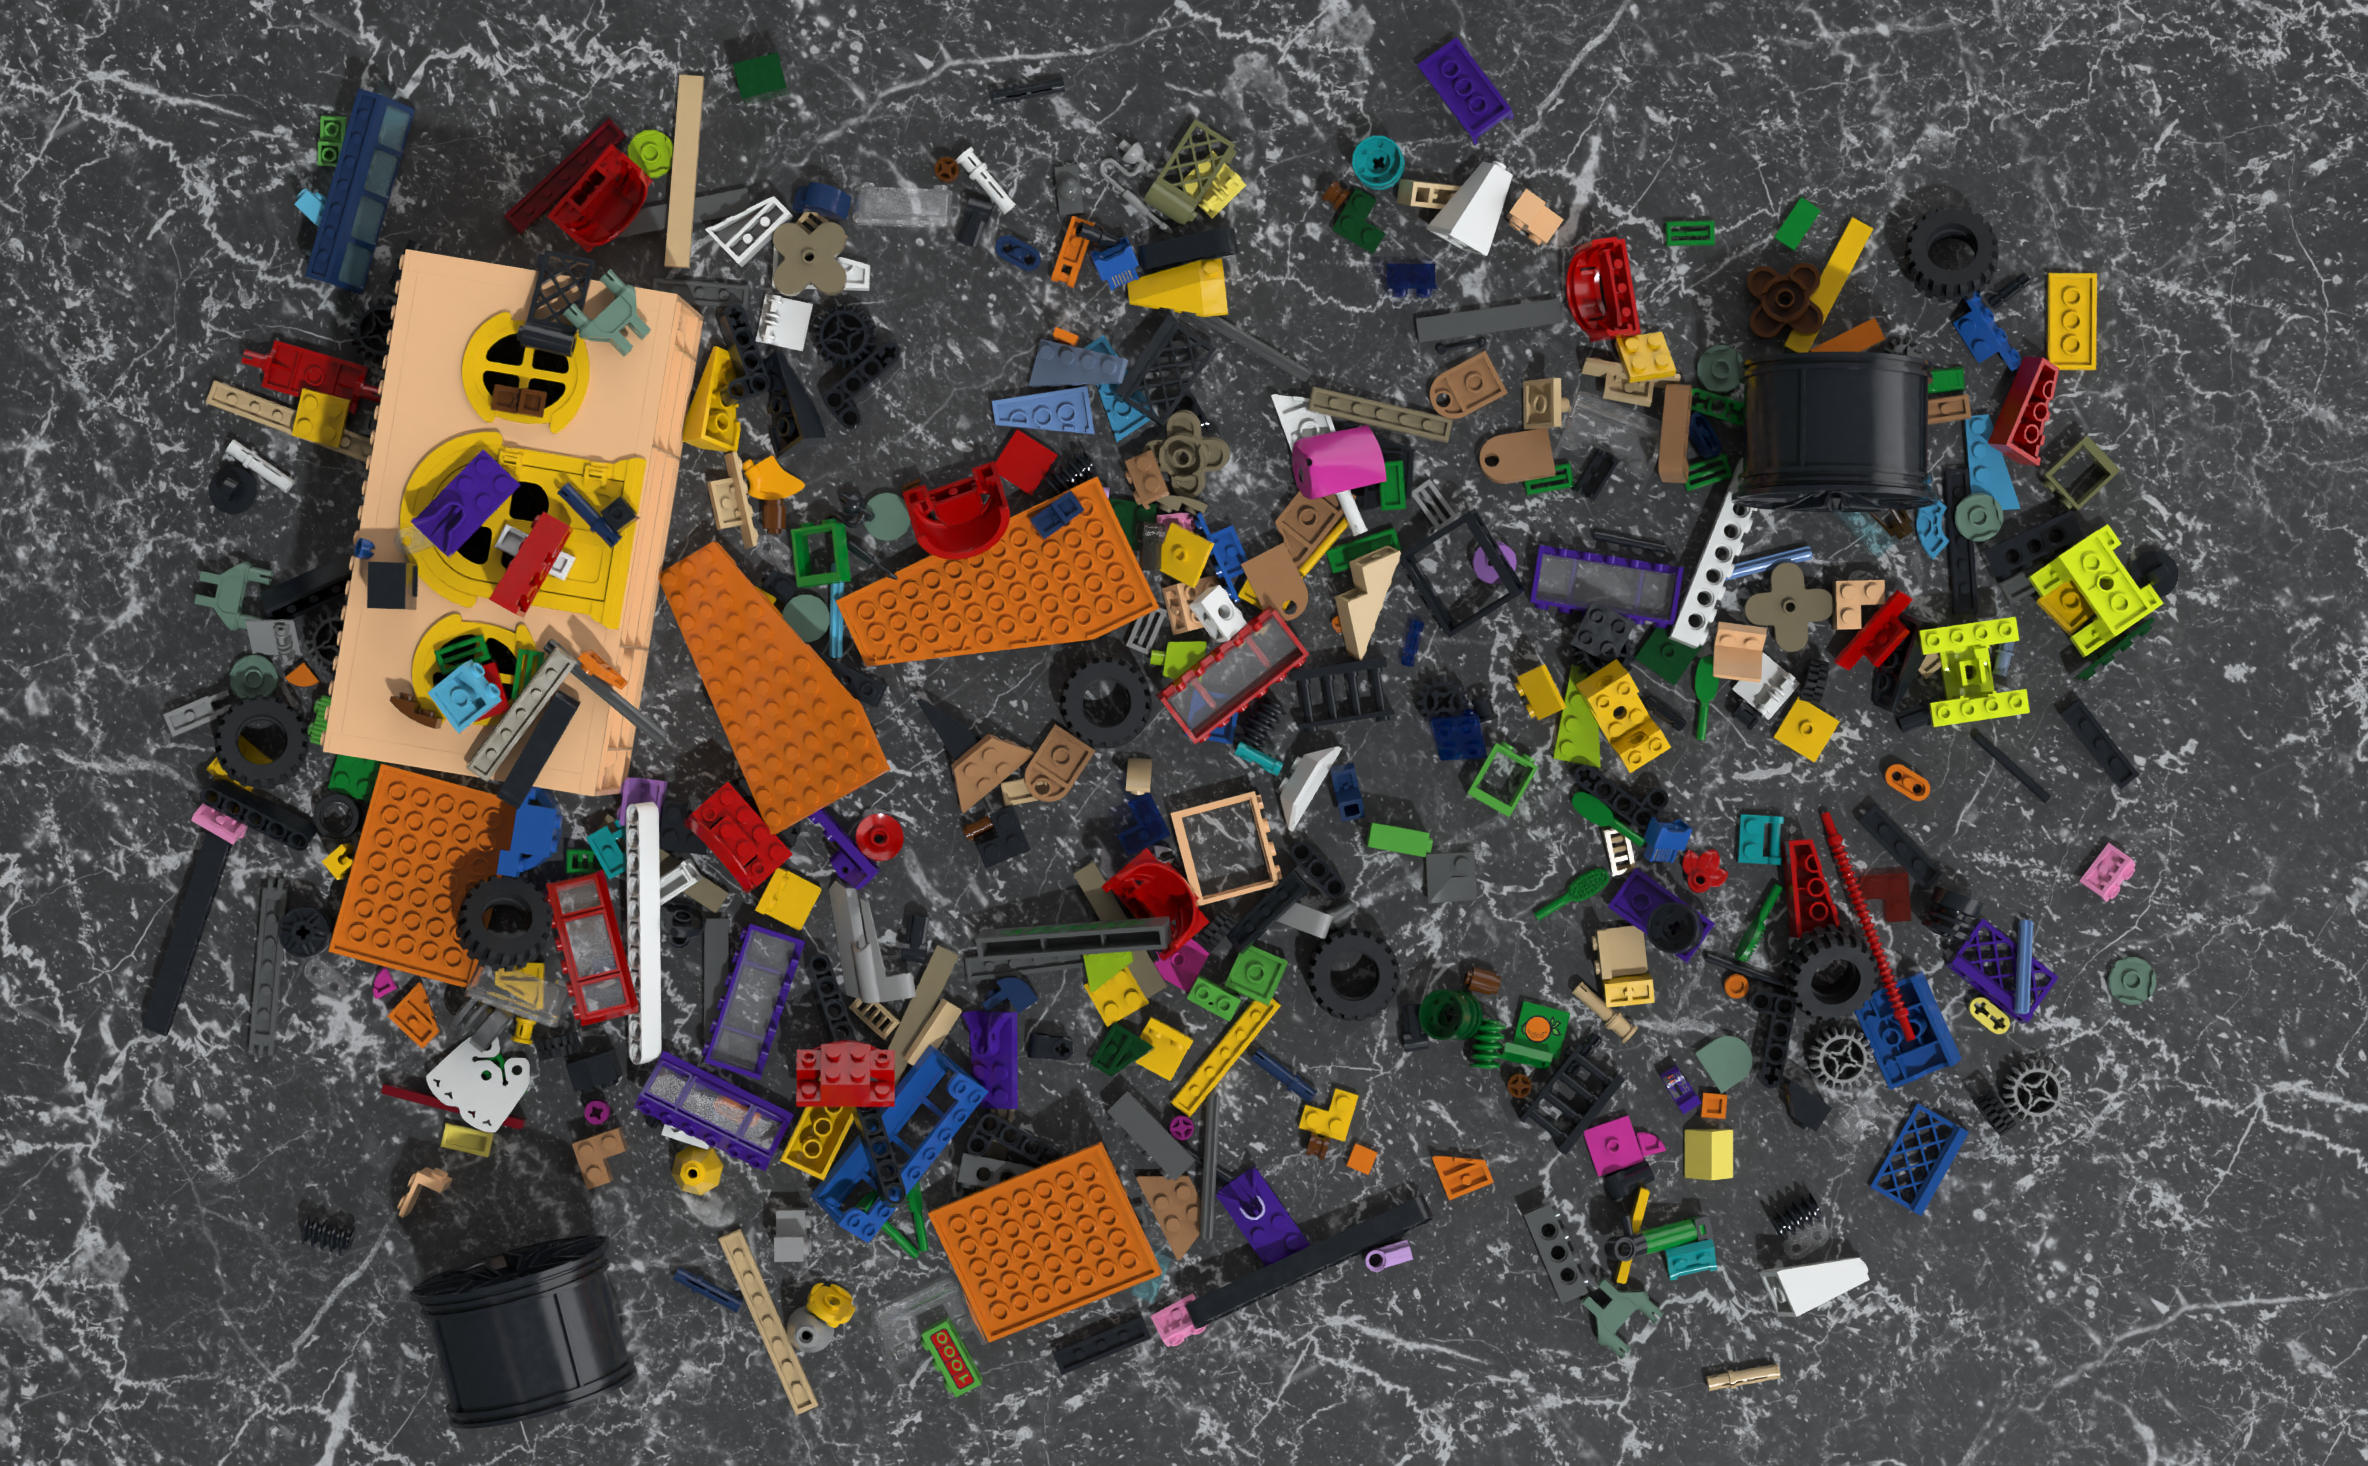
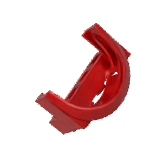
[1566,237,1641,343]
[683,782,793,893]

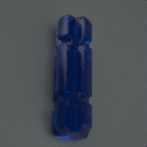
[1401,620,1424,667]

